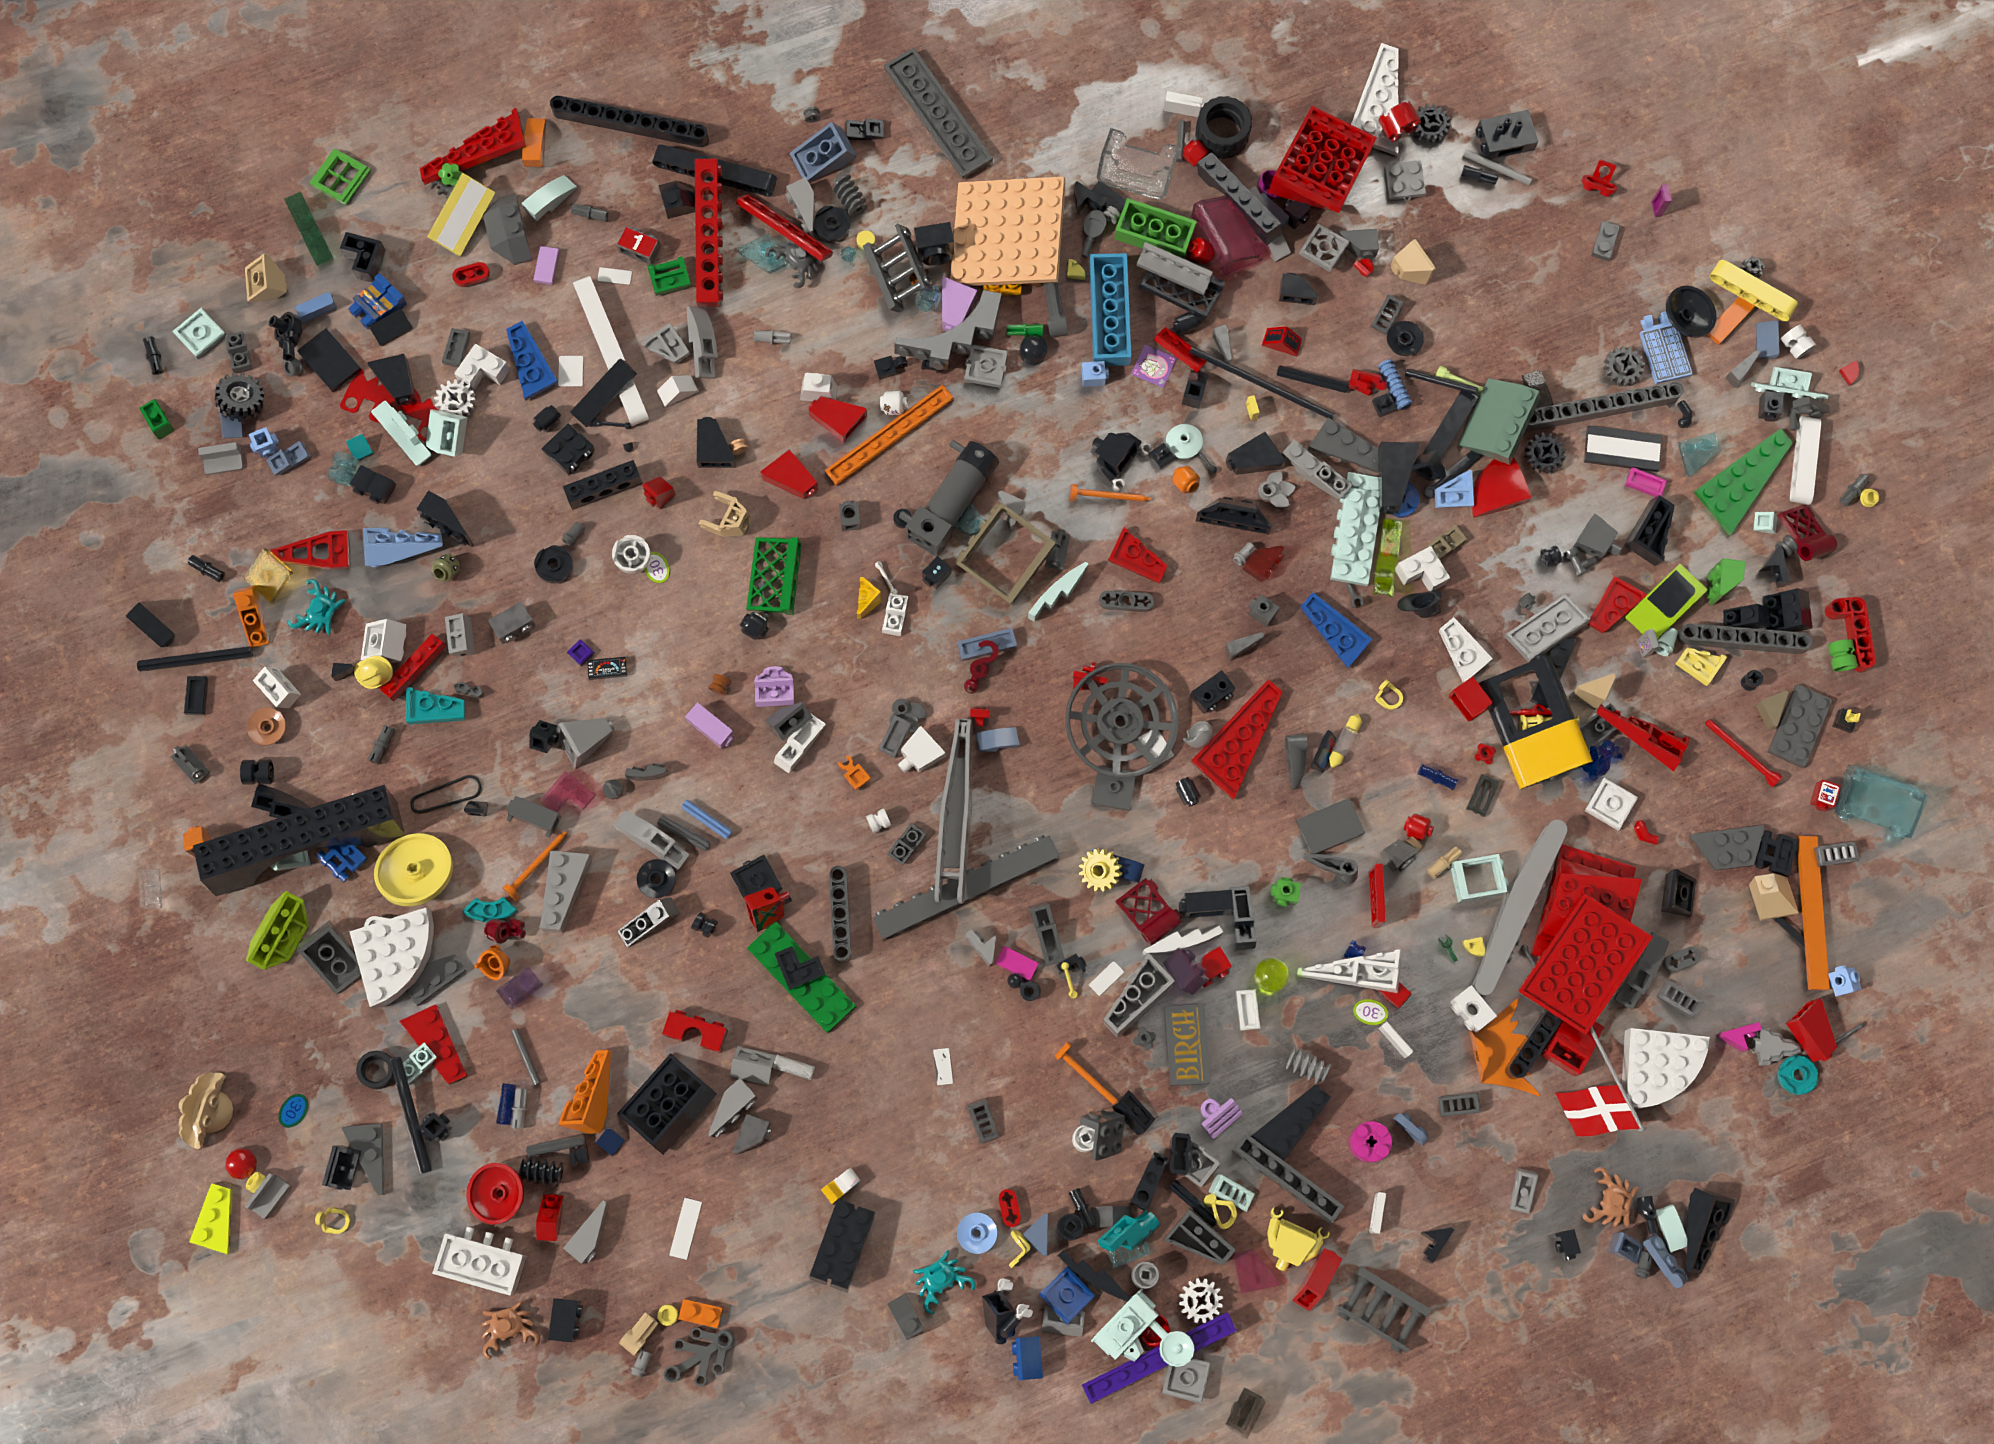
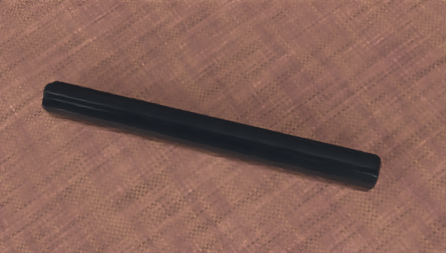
[137,646,253,672]
[390,1056,432,1173]

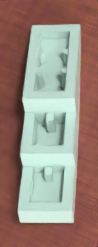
[1028,562,1088,622]

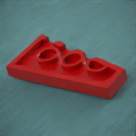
[399,1004,468,1085]

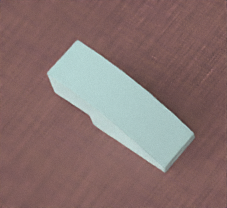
[522,175,577,221]

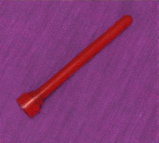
[1705,719,1783,788]

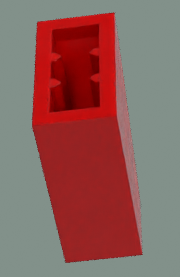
[809,396,868,443]
[760,449,818,499]
[1785,998,1837,1062]
[1292,1248,1342,1311]

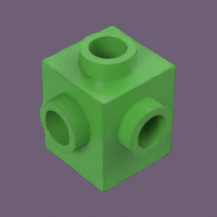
[1270,877,1301,907]

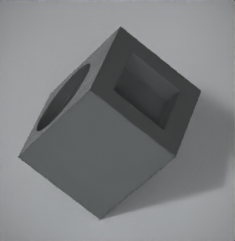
[839,501,861,531]

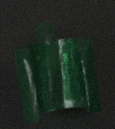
[1438,934,1458,962]

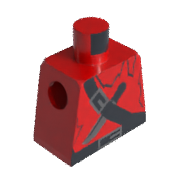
[744,887,792,932]

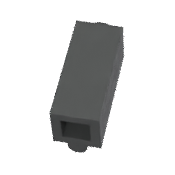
[507,796,561,838]

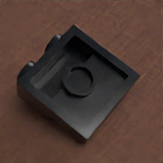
[541,423,595,475]

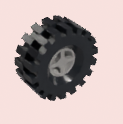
[214,373,264,422]

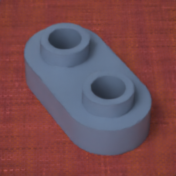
[1393,1113,1429,1146]

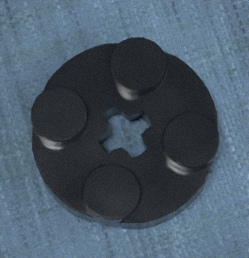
[814,205,850,243]
[534,545,573,584]

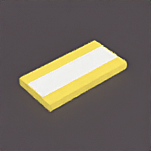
[427,173,495,256]

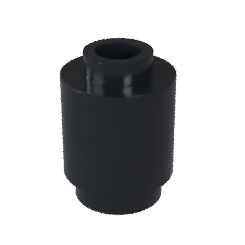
[1173,312,1202,335]
[533,405,561,432]
[1175,777,1201,807]

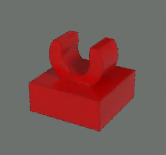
[970,707,990,727]

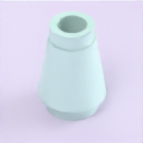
[1655,627,1678,656]

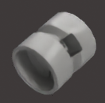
[1131,1262,1159,1289]

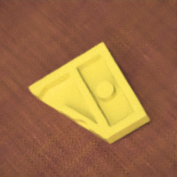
[1675,647,1727,686]

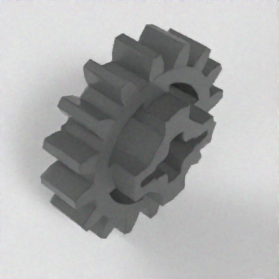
[1603,346,1645,386]

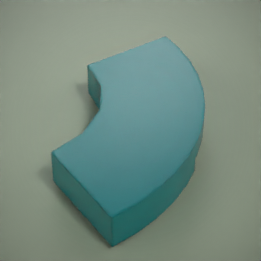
[462,896,518,923]

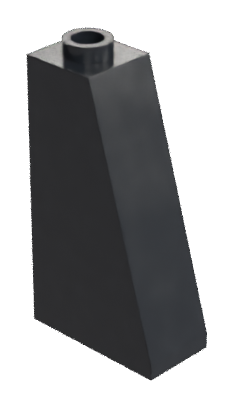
[1378,442,1419,515]

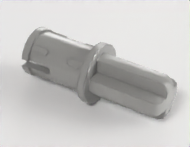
[754,330,791,345]
[511,1088,528,1129]

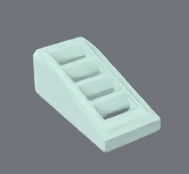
[1209,1174,1255,1212]

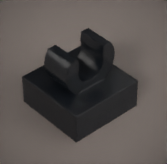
[1372,392,1397,418]
[1148,443,1175,469]

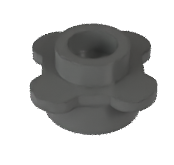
[1133,1027,1156,1050]

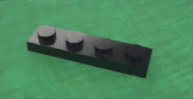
[1530,637,1576,709]

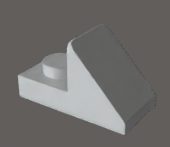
[965,929,996,967]

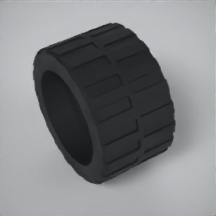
[1195,96,1252,159]

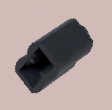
[349,465,396,504]
[1168,1133,1191,1176]

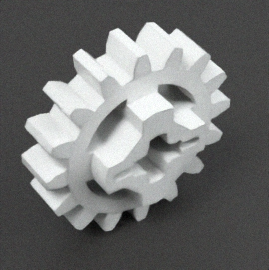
[434,379,476,416]
[1179,1278,1223,1323]

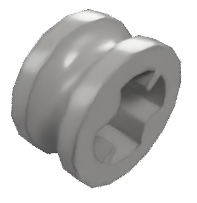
[1103,206,1121,224]

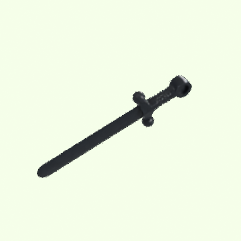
[1423,451,1482,499]

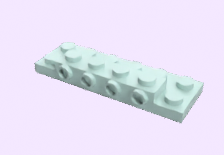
[1330,472,1380,586]

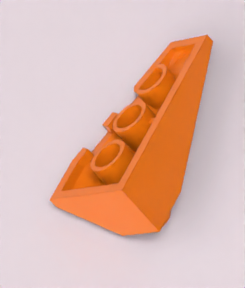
[558,1050,611,1134]

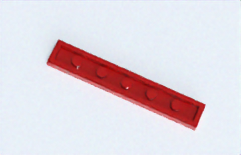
[736,194,833,261]

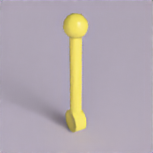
[1061,962,1078,999]

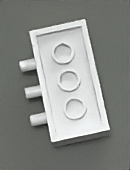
[432,1227,527,1296]

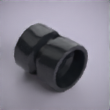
[240,759,274,785]
[1057,1214,1084,1241]

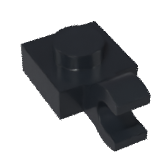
[874,356,908,380]

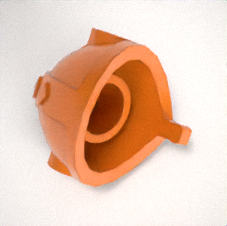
[474,945,510,980]

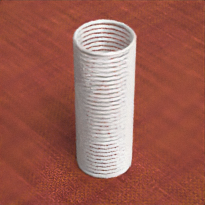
[773,1054,815,1080]

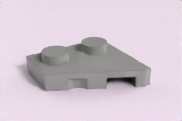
[641,323,691,364]

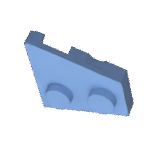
[1434,470,1474,508]

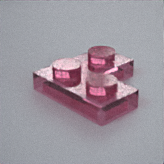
[540,771,596,812]

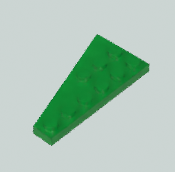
[1694,428,1793,536]

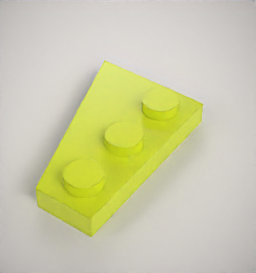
[189,1183,233,1254]

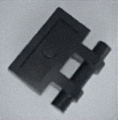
[1756,830,1799,877]

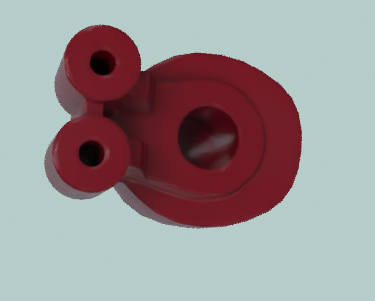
[484,918,526,944]

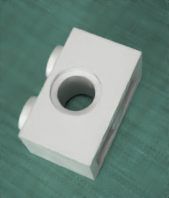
[1450,985,1497,1033]

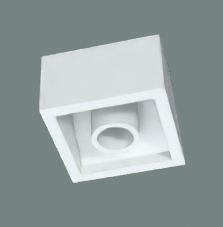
[361,619,407,664]

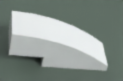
[774,713,826,773]

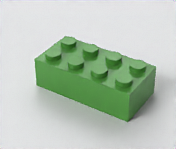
[1114,198,1197,259]

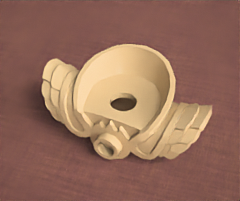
[179,1072,233,1149]

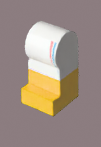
[821,1168,861,1205]

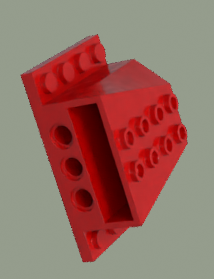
[1267,106,1377,213]
[1531,844,1642,958]

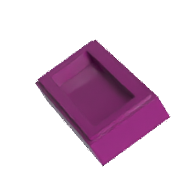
[1651,184,1672,217]

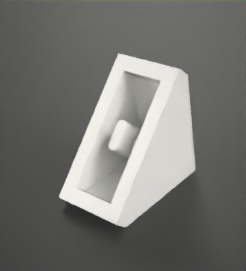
[657,375,699,408]

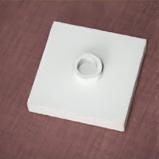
[1585,778,1638,831]

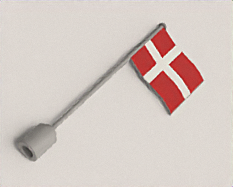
[1555,1027,1646,1137]

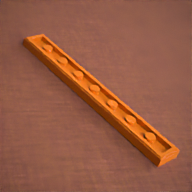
[825,384,954,486]
[1796,836,1830,991]

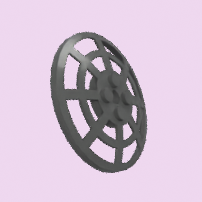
[1065,663,1179,778]

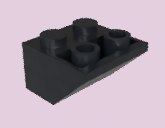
[1763,588,1813,632]

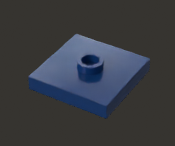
[1039,1266,1095,1324]

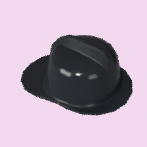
[1397,590,1442,618]

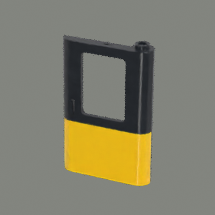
[1479,653,1593,790]

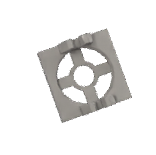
[1299,223,1350,272]

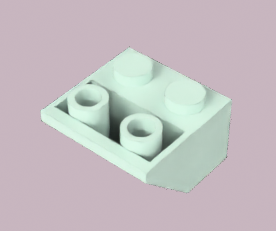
[426,409,467,457]

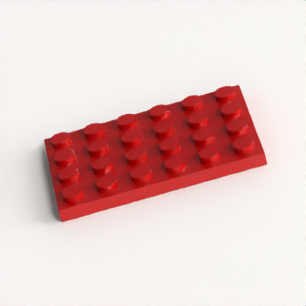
[1518,892,1653,1035]

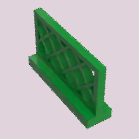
[746,537,802,615]

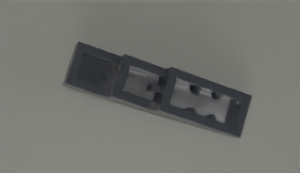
[1057,1250,1131,1302]

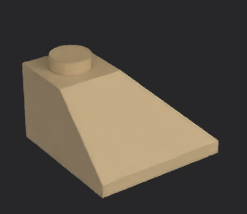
[1391,239,1436,285]
[245,254,287,302]
[1749,873,1799,921]

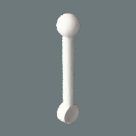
[875,561,898,594]

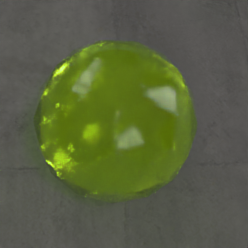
[1254,958,1289,992]

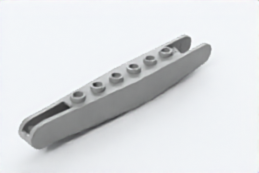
[935,718,973,904]
[1472,820,1567,997]

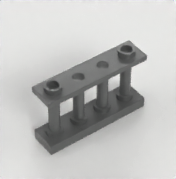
[863,223,934,313]
[1335,1267,1431,1354]

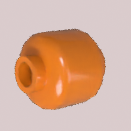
[1172,466,1200,494]

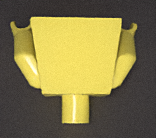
[1267,1207,1330,1271]

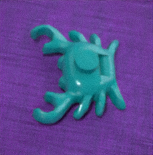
[287,579,346,635]
[913,1250,976,1315]

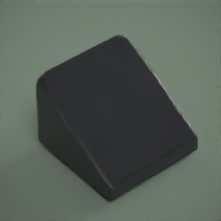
[331,663,355,681]
[464,801,488,817]

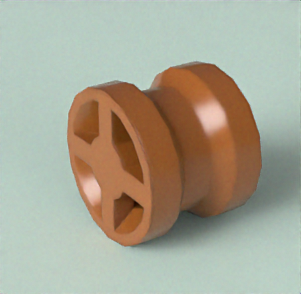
[708,673,732,696]

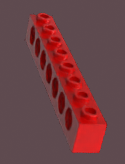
[695,159,723,307]

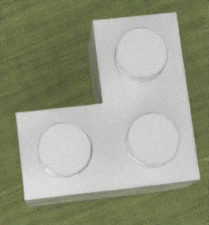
[454,344,510,391]
[1395,546,1450,591]

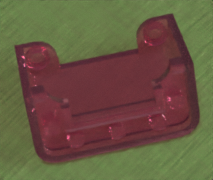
[1191,195,1265,277]

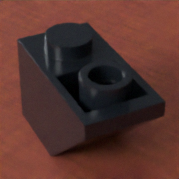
[1182,370,1209,409]
[1723,604,1770,629]

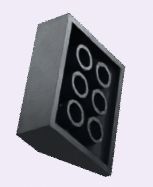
[617,1053,717,1155]

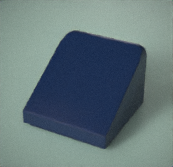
[595,1127,625,1156]

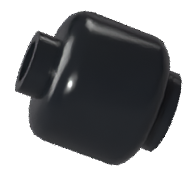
[739,612,769,640]

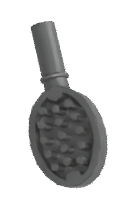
[1081,210,1106,258]

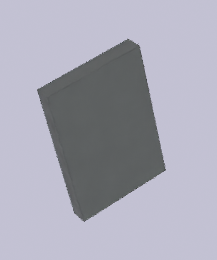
[1296,798,1365,854]

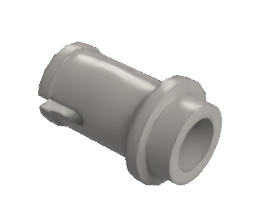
[1233,542,1256,566]
[631,1350,652,1378]

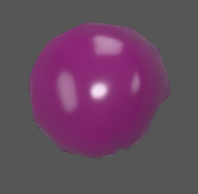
[1257,170,1280,200]

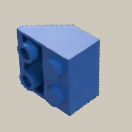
[1011,1336,1043,1380]

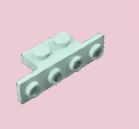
[1751,367,1829,402]
[371,401,432,467]

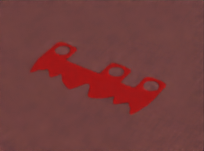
[340,369,444,441]

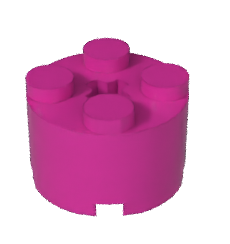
[1348,1121,1392,1163]

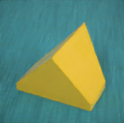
[857,577,882,619]

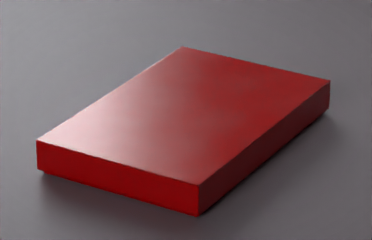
[1369,863,1386,928]

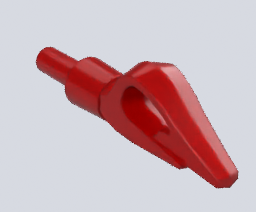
[1509,704,1552,717]

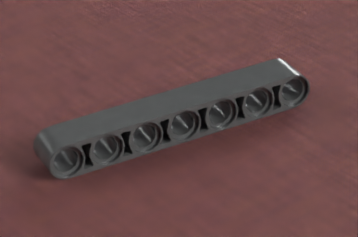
[1677,623,1813,654]

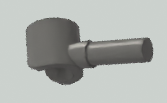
[1346,583,1363,608]

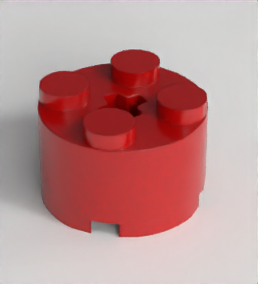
[1378,101,1421,143]

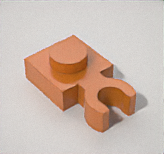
[838,755,871,791]

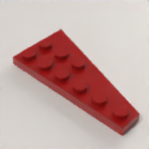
[419,108,526,185]
[1191,679,1282,801]

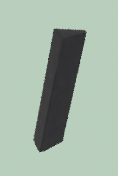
[570,359,637,427]

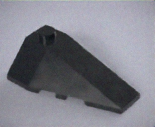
[1686,1187,1735,1274]

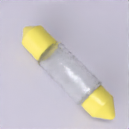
[1329,714,1362,768]

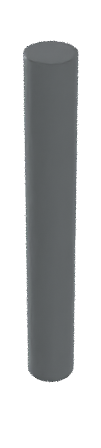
[511,1028,541,1086]

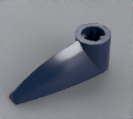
[1091,848,1145,884]

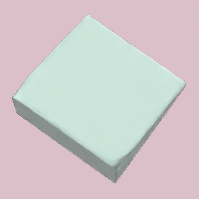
[1753,512,1777,534]

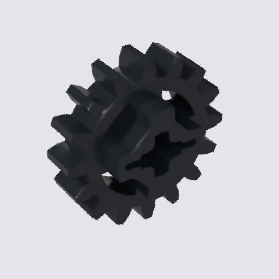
[1414,103,1451,143]
[1524,433,1566,474]

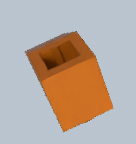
[233,585,269,648]

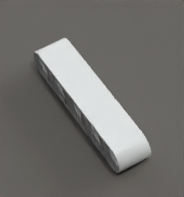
[1790,416,1821,505]

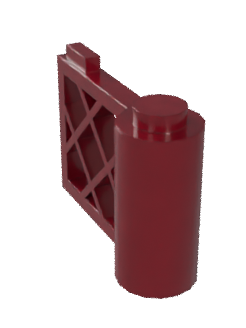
[1777,504,1837,561]
[1115,878,1183,946]

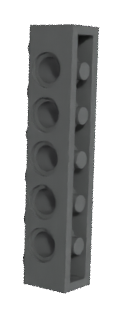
[1232,1133,1344,1223]

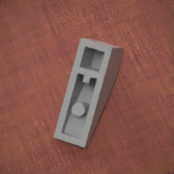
[563,1200,609,1264]

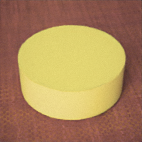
[857,231,875,250]
[246,1172,265,1193]
[657,1305,679,1326]

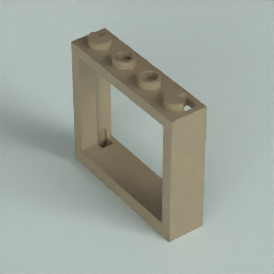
[956,502,1057,605]

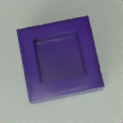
[567,639,594,666]

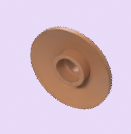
[247,708,286,746]

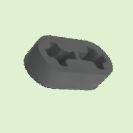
[1663,947,1701,972]

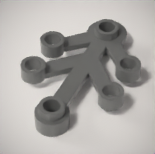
[664,1327,735,1387]

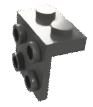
[1080,1107,1125,1161]

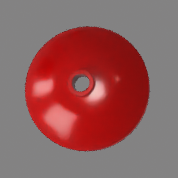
[466,1163,524,1224]

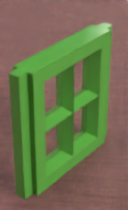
[309,149,371,205]

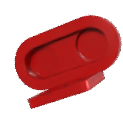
[1581,159,1618,197]

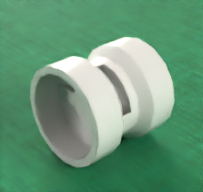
[866,809,891,834]

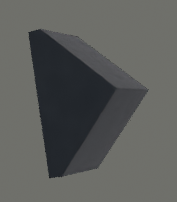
[1412,450,1446,481]

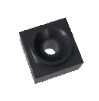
[914,222,954,266]

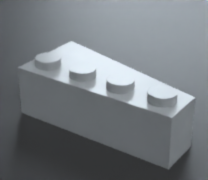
[540,851,593,933]
[1104,953,1175,1039]

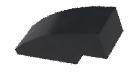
[251,783,311,818]
[1230,886,1257,950]

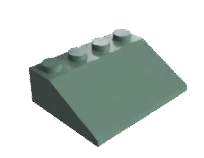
[1458,378,1540,465]

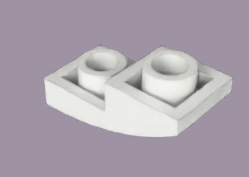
[882,593,908,636]

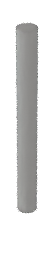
[1463,149,1532,185]

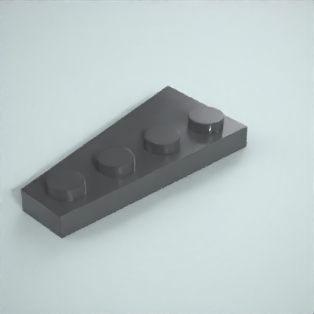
[1308,417,1378,473]

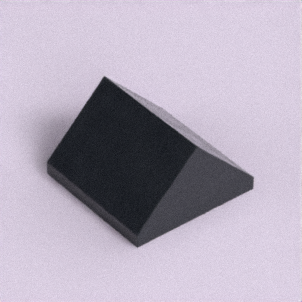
[1661,869,1696,917]

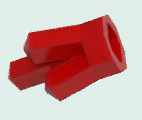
[1349,369,1388,396]

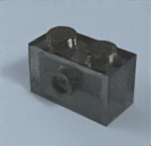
[1225,1387,1266,1439]

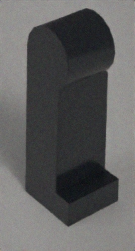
[1129,1151,1168,1211]

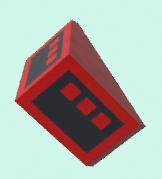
[1261,326,1302,357]

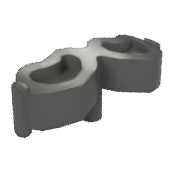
[453,682,483,699]

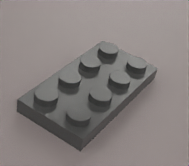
[1767,684,1832,768]

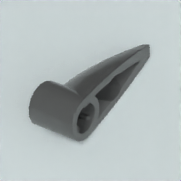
[1285,734,1308,790]
[1303,853,1358,883]

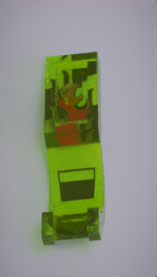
[1374,518,1403,597]

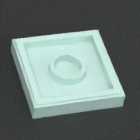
[172,308,226,359]

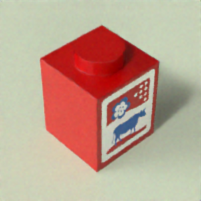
[1810,779,1841,811]

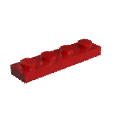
[379,633,447,702]

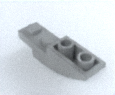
[686,306,718,379]
[1281,440,1352,499]
[613,811,690,871]

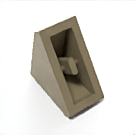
[1756,691,1789,731]

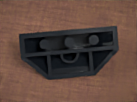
[1195,497,1272,535]

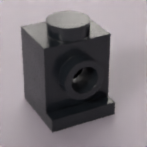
[1551,1229,1581,1261]

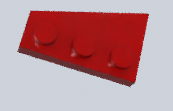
[1108,527,1168,584]
[1587,576,1648,634]

